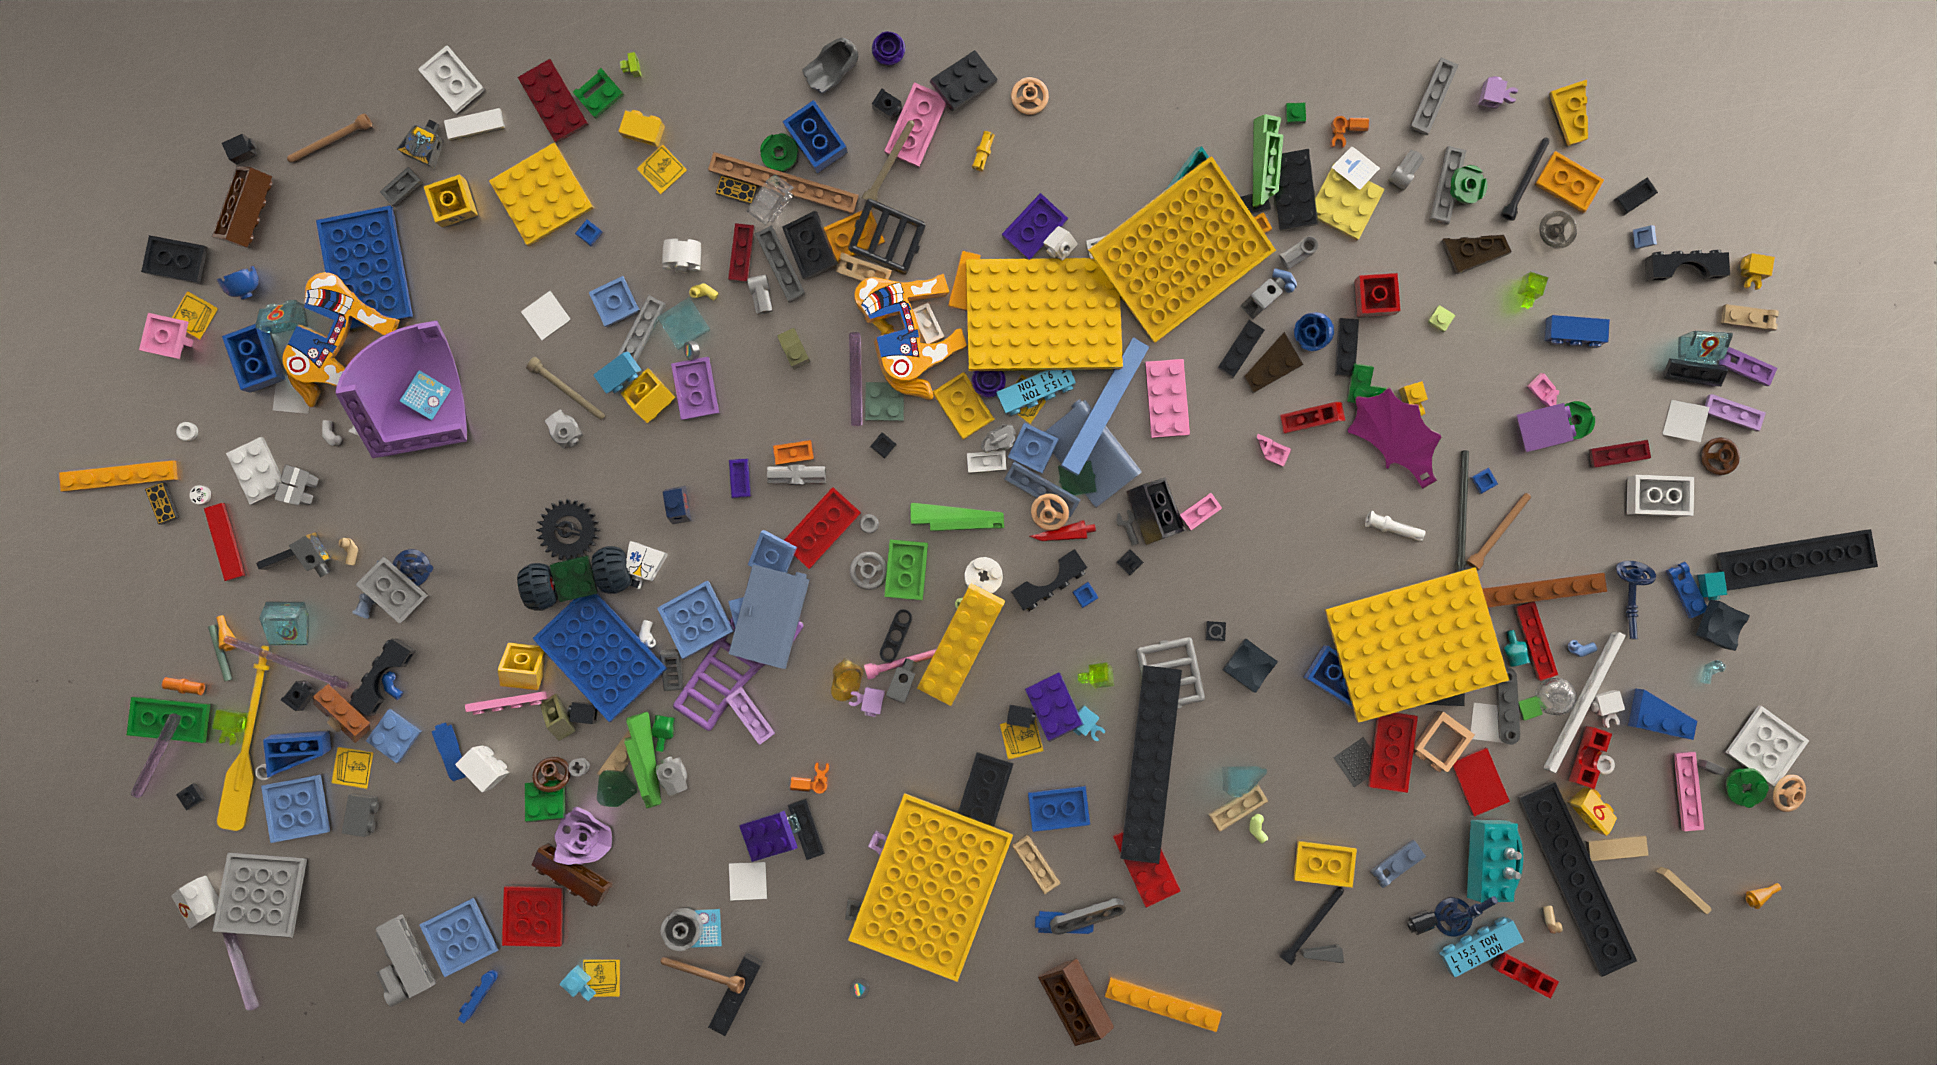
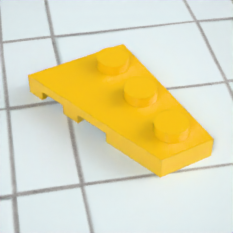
[1549,79,1588,146]

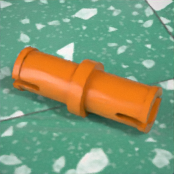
[162,677,205,695]

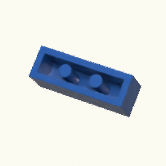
[1545,315,1610,348]

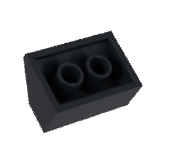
[1126,477,1186,545]

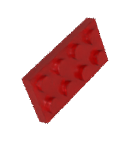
[784,487,861,569]
[1368,712,1418,793]
[1113,831,1181,908]

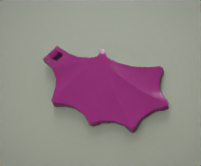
[1348,387,1442,489]

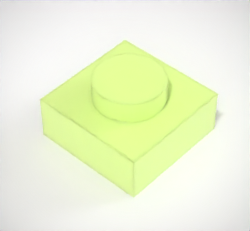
[1428,305,1455,332]

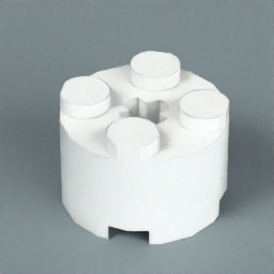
[662,239,701,273]
[964,557,1003,594]

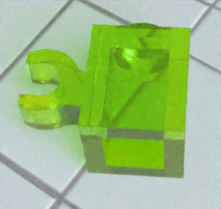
[1518,271,1549,309]
[1078,662,1114,688]
[212,709,247,745]

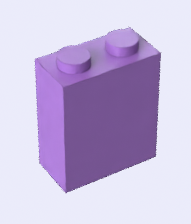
[1517,403,1577,452]

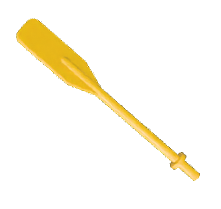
[217,645,270,831]

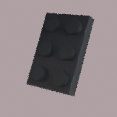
[930,50,998,112]
[782,211,838,280]
[141,235,208,284]

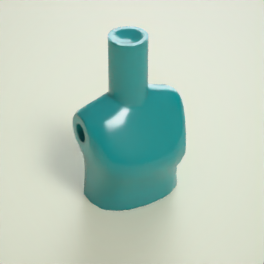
[1504,630,1530,667]

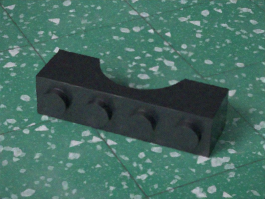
[1645,250,1730,281]
[1011,549,1088,612]
[349,638,416,716]
[708,953,764,1036]

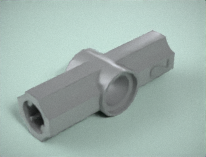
[767,465,826,485]

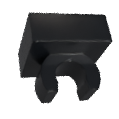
[1116,549,1144,576]
[176,783,205,811]

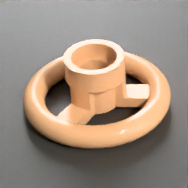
[1011,77,1049,115]
[1031,494,1069,530]
[1773,775,1806,812]

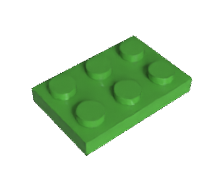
[884,539,928,600]

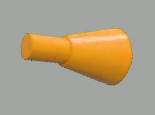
[216,615,239,651]
[1746,883,1781,909]

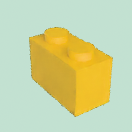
[619,110,665,148]

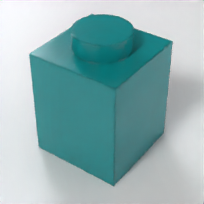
[1697,572,1727,601]

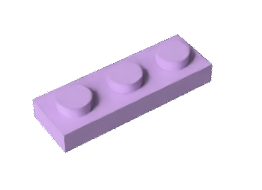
[1704,394,1766,432]
[725,687,775,745]

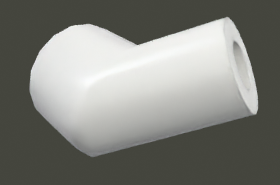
[639,620,656,648]

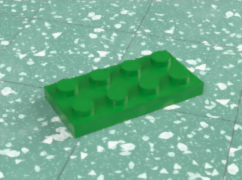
[126,697,211,743]

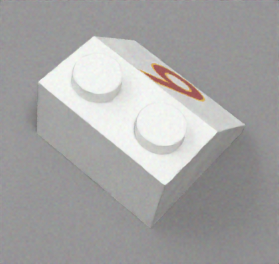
[171,876,219,929]

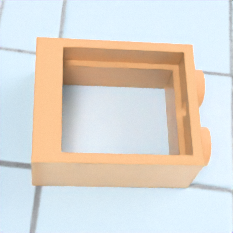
[1414,711,1475,772]

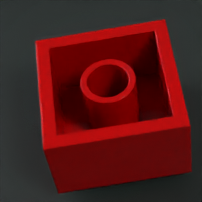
[1354,273,1401,317]

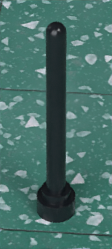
[1500,137,1550,221]
[1279,887,1344,966]

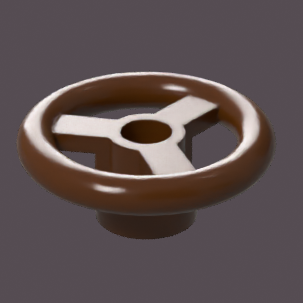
[1701,437,1740,475]
[532,757,571,793]

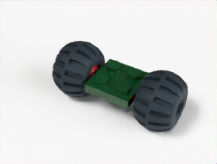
[517,546,631,611]

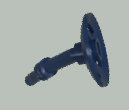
[393,549,433,586]
[1616,561,1656,640]
[1434,896,1498,937]

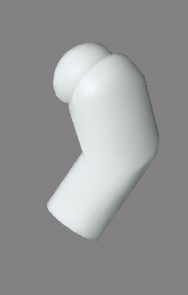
[322,420,342,446]

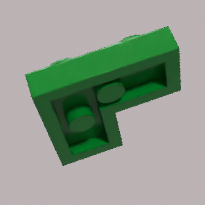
[1346,363,1387,403]

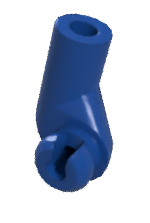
[381,671,403,700]

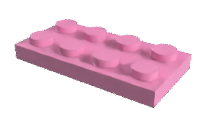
[884,83,947,168]
[1145,359,1190,438]

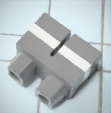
[274,464,319,505]

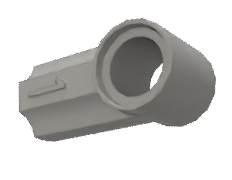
[1389,150,1424,190]
[1280,236,1318,269]
[747,275,773,315]
[376,964,409,1007]

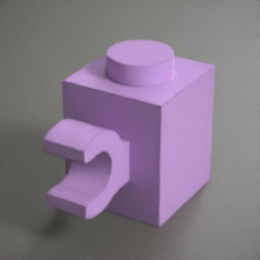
[1479,76,1518,109]
[849,687,885,717]

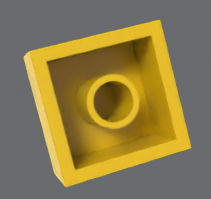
[423,174,478,227]

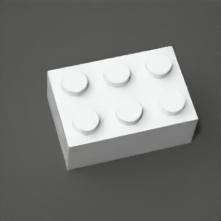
[1627,475,1694,517]

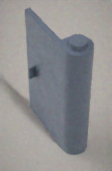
[1045,399,1142,508]
[729,564,810,669]

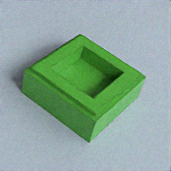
[1519,696,1543,720]

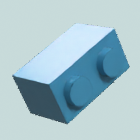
[593,352,641,394]

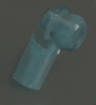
[1700,660,1726,684]

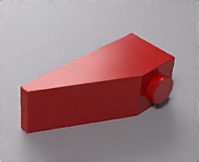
[1280,402,1346,433]

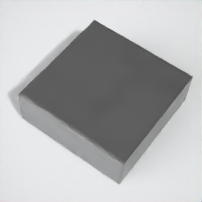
[1697,759,1725,775]

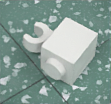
[1591,690,1625,728]

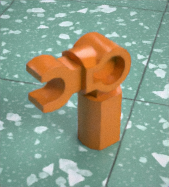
[1331,116,1369,148]
[790,762,829,794]

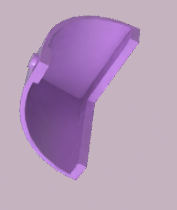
[335,320,467,459]

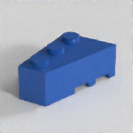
[1628,688,1697,740]
[263,731,331,778]

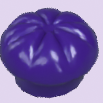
[872,31,906,65]
[972,371,1006,398]

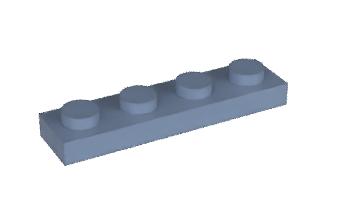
[1005,461,1081,517]

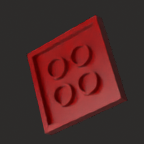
[502,886,564,947]

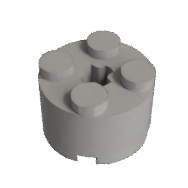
[660,908,703,951]

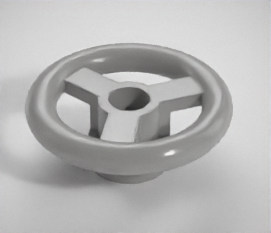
[850,552,887,590]

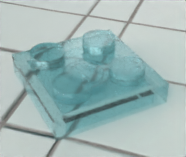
[657,297,710,350]

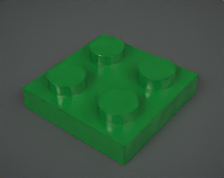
[525,780,565,823]

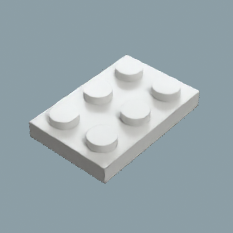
[418,45,485,114]
[226,437,285,505]

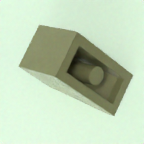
[777,328,811,370]
[540,694,575,741]

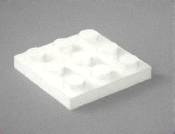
[1725,706,1809,787]

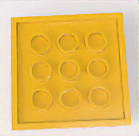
[489,143,593,246]

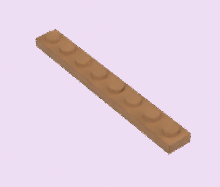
[708,152,859,214]

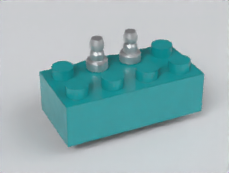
[1467,820,1523,903]

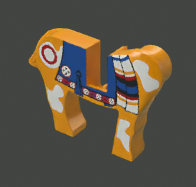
[282,272,400,407]
[854,274,967,401]

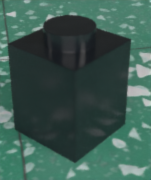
[222,134,257,165]
[567,702,598,724]
[1006,705,1036,728]

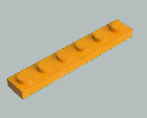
[59,460,178,492]
[1104,977,1222,1032]

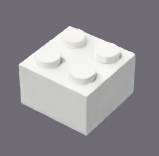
[455,745,509,792]

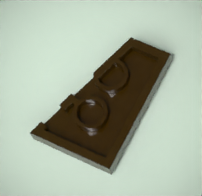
[1442,235,1512,274]
[1243,332,1303,393]

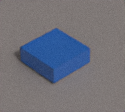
[575,219,603,246]
[1470,468,1498,494]
[1072,582,1099,608]

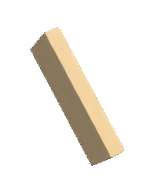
[1209,784,1269,832]
[1012,835,1061,894]
[1586,835,1649,861]
[1656,867,1712,915]

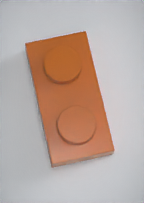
[773,440,814,465]

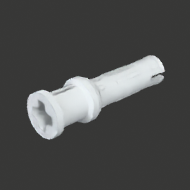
[1365,511,1425,542]

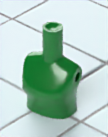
[651,715,675,752]

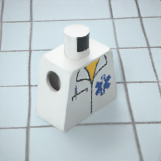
[626,541,668,589]

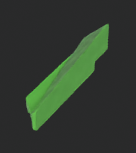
[1253,114,1283,207]
[911,503,1004,531]
[624,712,661,809]

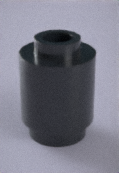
[1407,910,1438,935]

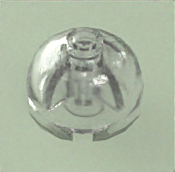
[1535,677,1577,716]

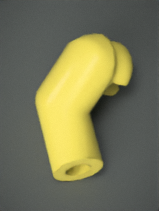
[689,284,719,301]

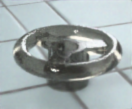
[1539,211,1578,248]

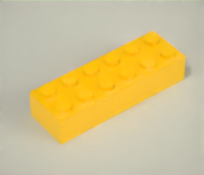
[917,583,1005,706]

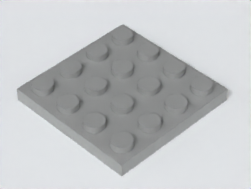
[213,853,307,938]

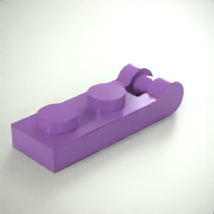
[1718,347,1777,386]

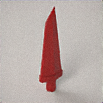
[1029,520,1096,541]

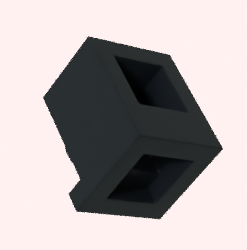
[872,88,902,121]
[281,680,316,712]

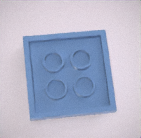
[657,581,734,659]
[261,775,330,843]
[420,898,499,977]

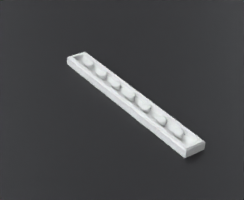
[1544,632,1626,773]

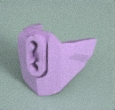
[554,807,612,865]

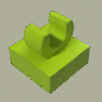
[620,52,641,77]

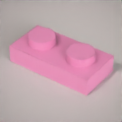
[1179,493,1222,531]

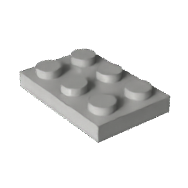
[356,556,428,624]

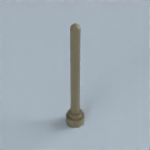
[861,120,915,201]
[526,357,605,420]

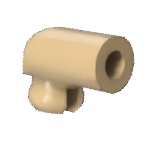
[339,538,358,566]
[1543,906,1563,934]

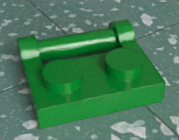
[573,68,624,119]

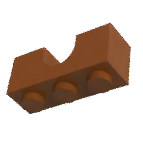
[313,684,370,743]

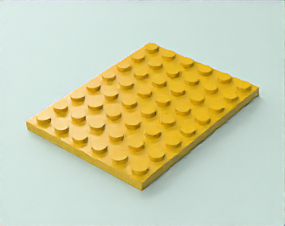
[1088,156,1276,343]
[966,258,1123,371]
[1324,567,1509,723]
[848,793,1013,982]

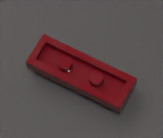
[728,223,755,283]
[1589,440,1651,468]

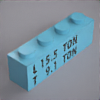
[996,370,1076,416]
[1439,917,1524,977]

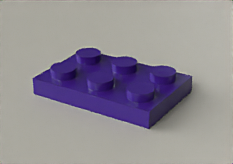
[1002,193,1068,260]
[1025,672,1084,742]
[739,811,798,862]

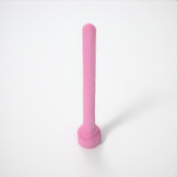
[864,649,937,680]

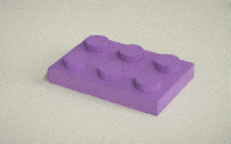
[671,357,720,420]

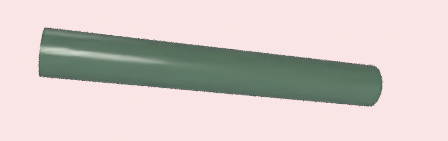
[208,625,232,682]

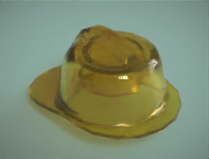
[831,658,863,701]

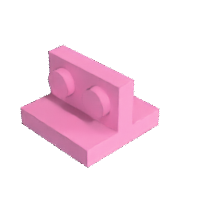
[139,313,193,359]

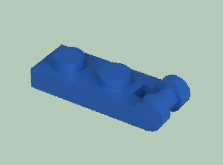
[1666,562,1707,618]
[458,970,498,1024]

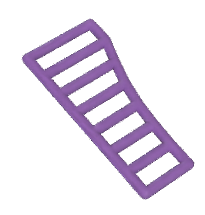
[673,617,803,731]

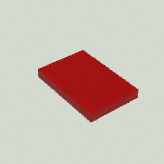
[1452,747,1510,817]

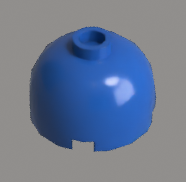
[216,266,259,300]
[1294,312,1334,351]

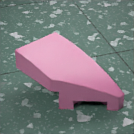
[1527,373,1559,407]
[1257,434,1291,468]

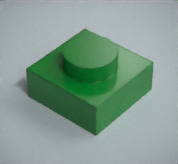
[1285,102,1306,124]

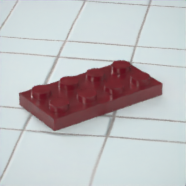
[517,59,589,143]

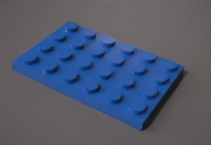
[316,205,413,330]
[532,594,667,722]

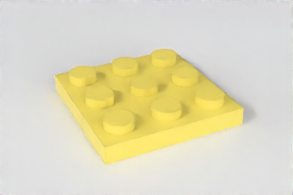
[1316,163,1385,241]

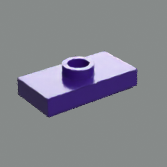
[729,459,751,498]

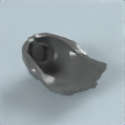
[802,38,858,93]

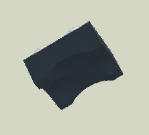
[1696,599,1750,651]
[1222,639,1278,693]

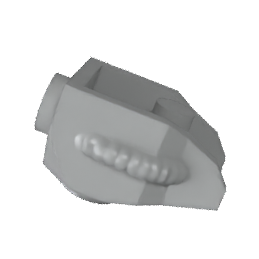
[545,409,583,449]
[981,424,1016,453]
[656,756,687,796]

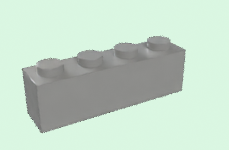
[376,914,436,998]

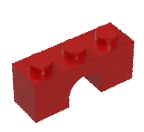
[1568,726,1612,789]
[1491,952,1559,999]

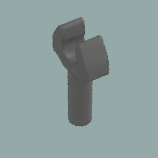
[1116,510,1139,546]

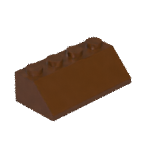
[212,166,273,248]
[531,843,613,907]
[1038,958,1114,1046]

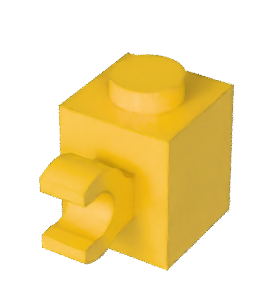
[1740,253,1775,290]
[1399,381,1428,416]

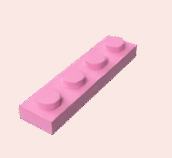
[465,691,547,715]
[1673,751,1704,831]

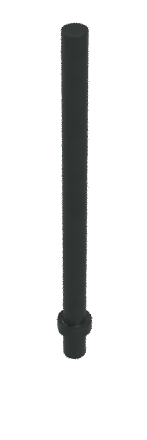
[1455,450,1469,572]

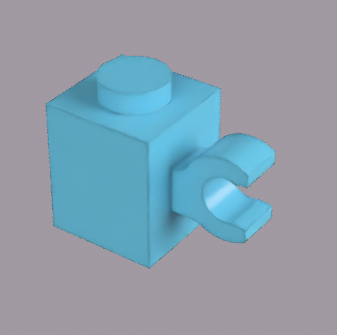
[1073,705,1105,741]
[559,965,596,1001]

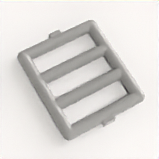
[1136,637,1205,709]

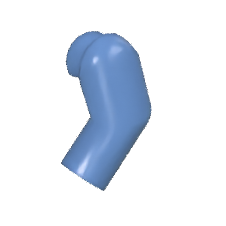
[1272,268,1297,293]
[1568,640,1597,657]

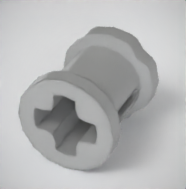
[568,758,590,777]

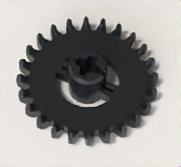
[536,498,600,560]

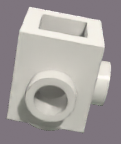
[1043,226,1078,260]

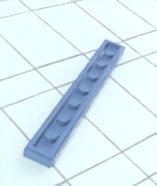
[1061,337,1149,476]

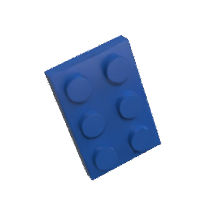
[1028,786,1090,832]

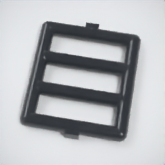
[848,199,926,275]

